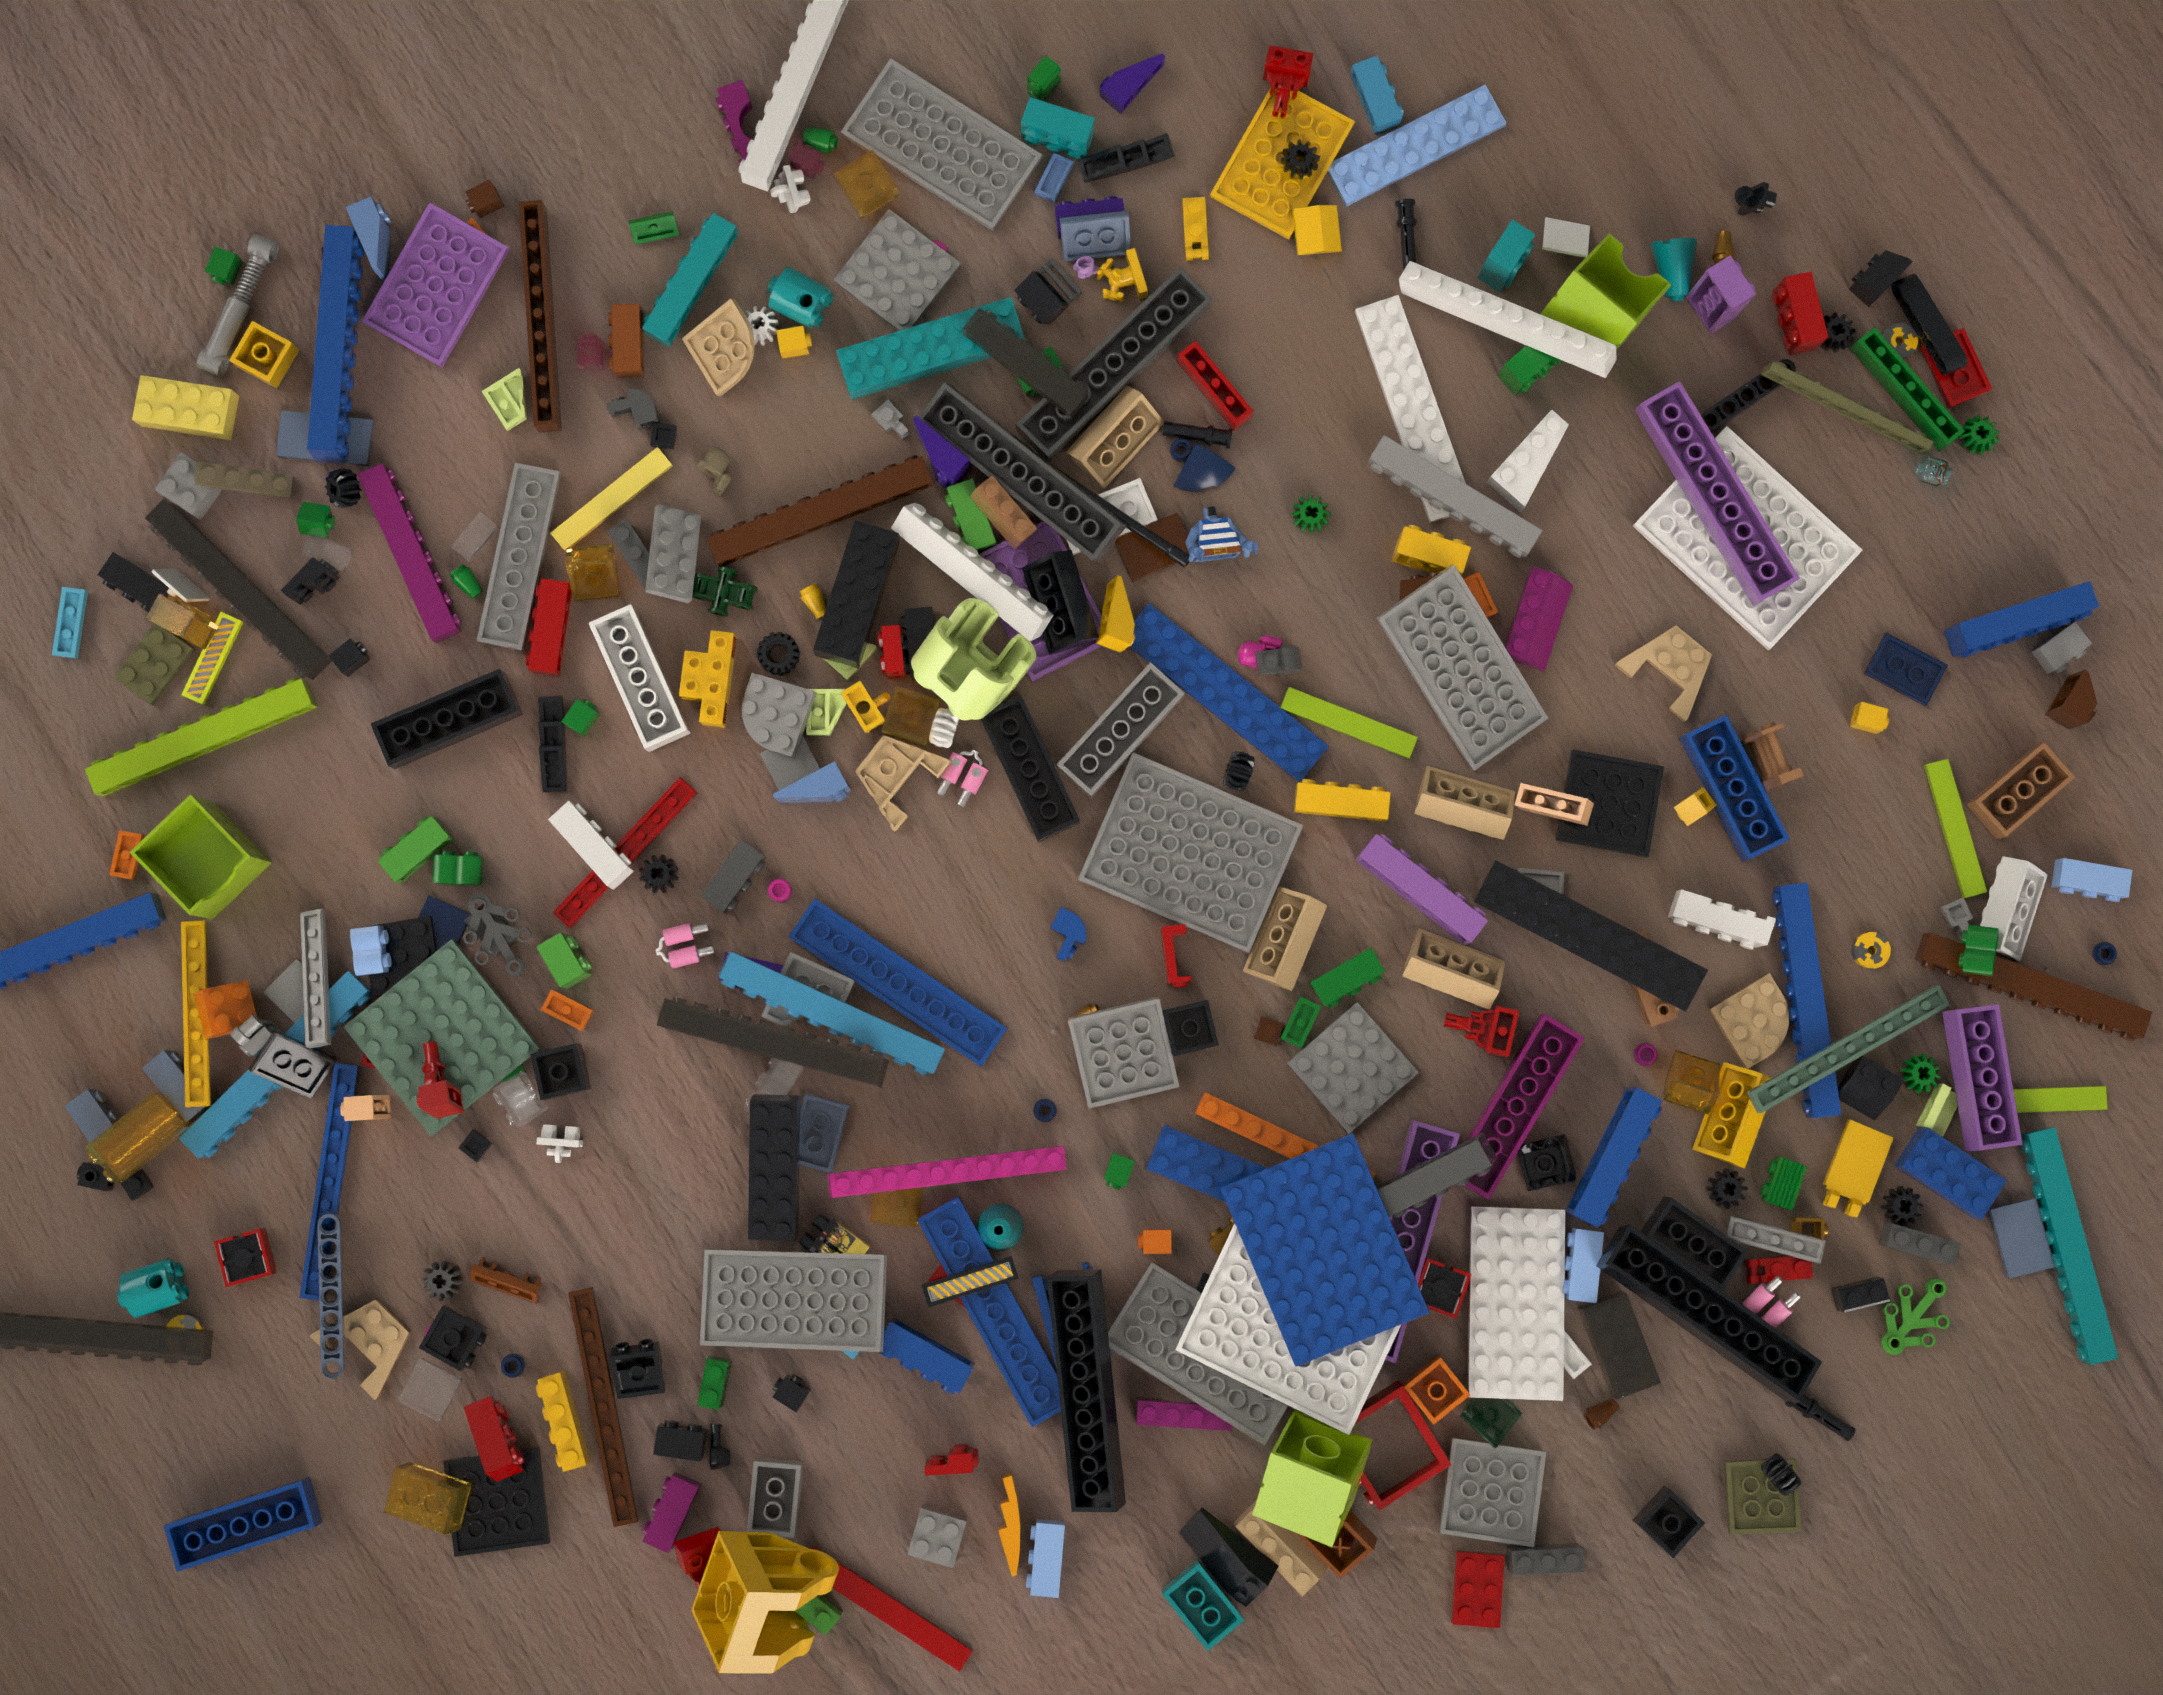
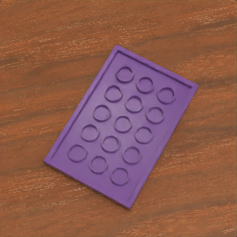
[362,202,510,368]
[979,521,1102,682]

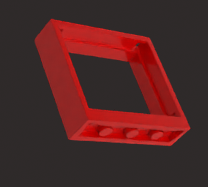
[1354,1380,1451,1511]

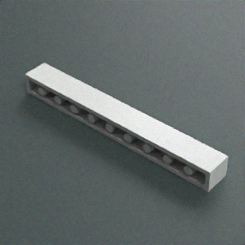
[739,0,849,192]
[1399,261,1617,378]

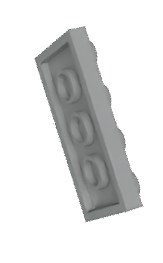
[645,504,701,603]

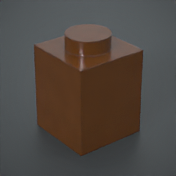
[465,179,504,218]

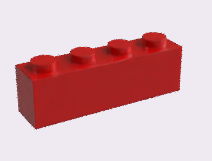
[1177,340,1253,431]
[525,579,573,676]

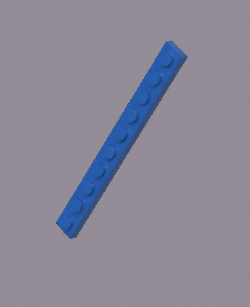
[300,1063,360,1300]

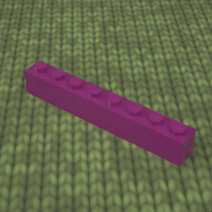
[357,463,462,643]

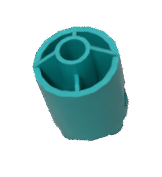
[767,266,834,329]
[117,1258,190,1318]

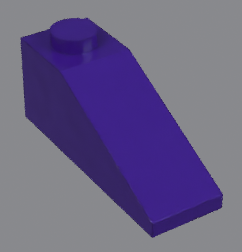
[1100,53,1165,114]

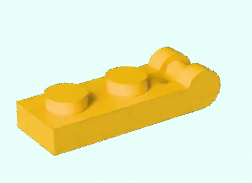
[1182,197,1209,261]

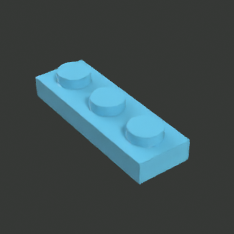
[52,587,88,659]

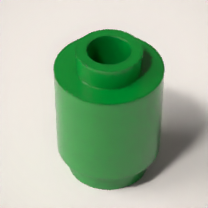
[803,126,838,154]

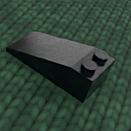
[1179,1507,1279,1607]

